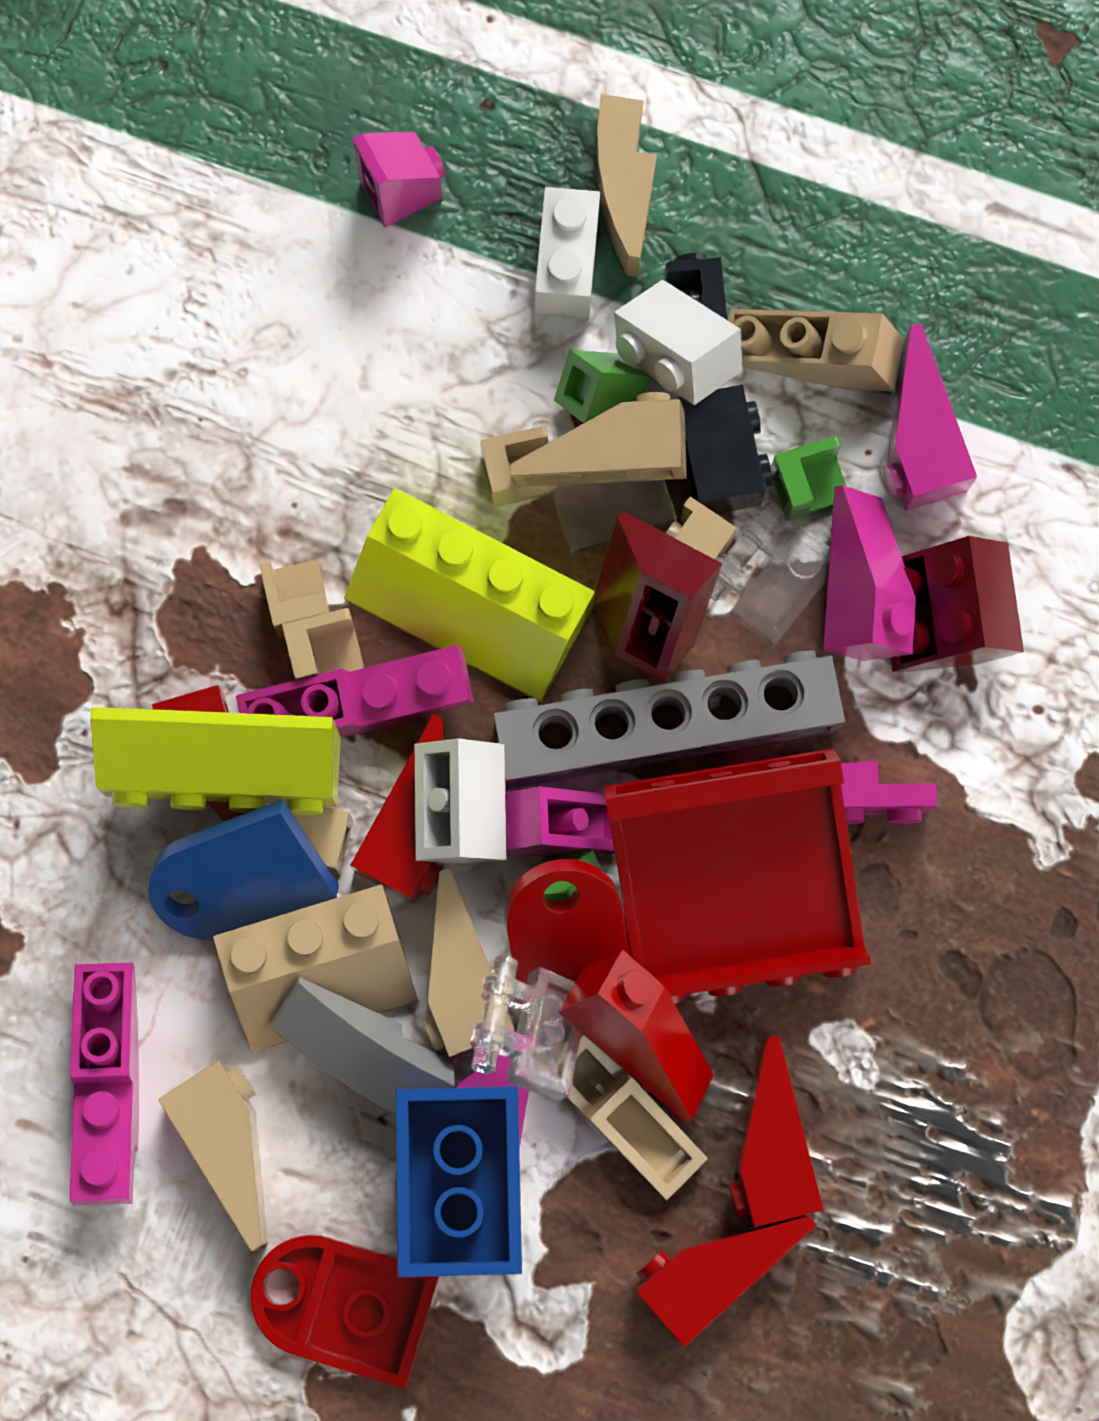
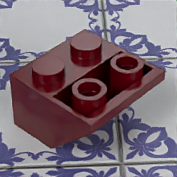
[594,511,722,682]
[891,536,1024,673]

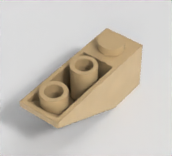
[728,309,905,392]

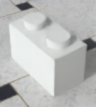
[535,187,600,319]
[614,279,743,405]
[414,739,506,864]

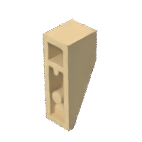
[510,392,686,487]
[422,868,515,1059]
[158,1060,268,1251]

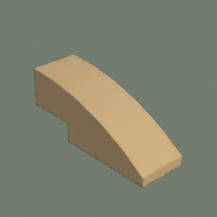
[596,94,657,277]
[535,1026,708,1200]

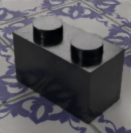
[677,384,772,514]

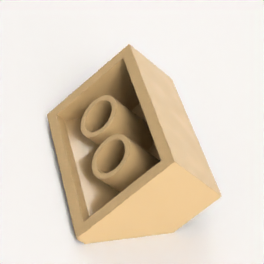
[213,884,419,1053]

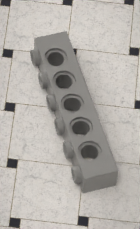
[494,650,845,789]

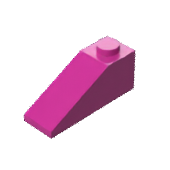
[884,323,978,511]
[823,485,916,661]

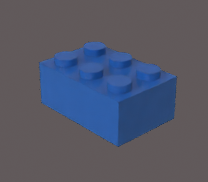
[396,1086,522,1277]

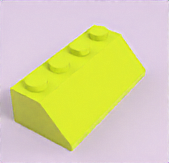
[344,487,595,703]
[90,707,341,815]

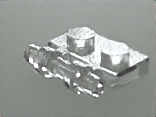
[710,502,830,648]
[470,956,581,1102]

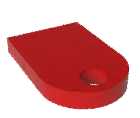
[504,859,630,1032]
[250,1235,440,1389]

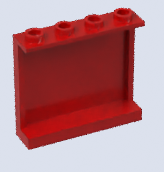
[604,748,871,1004]

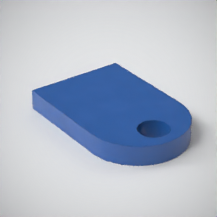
[148,799,339,941]

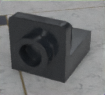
[663,253,728,321]

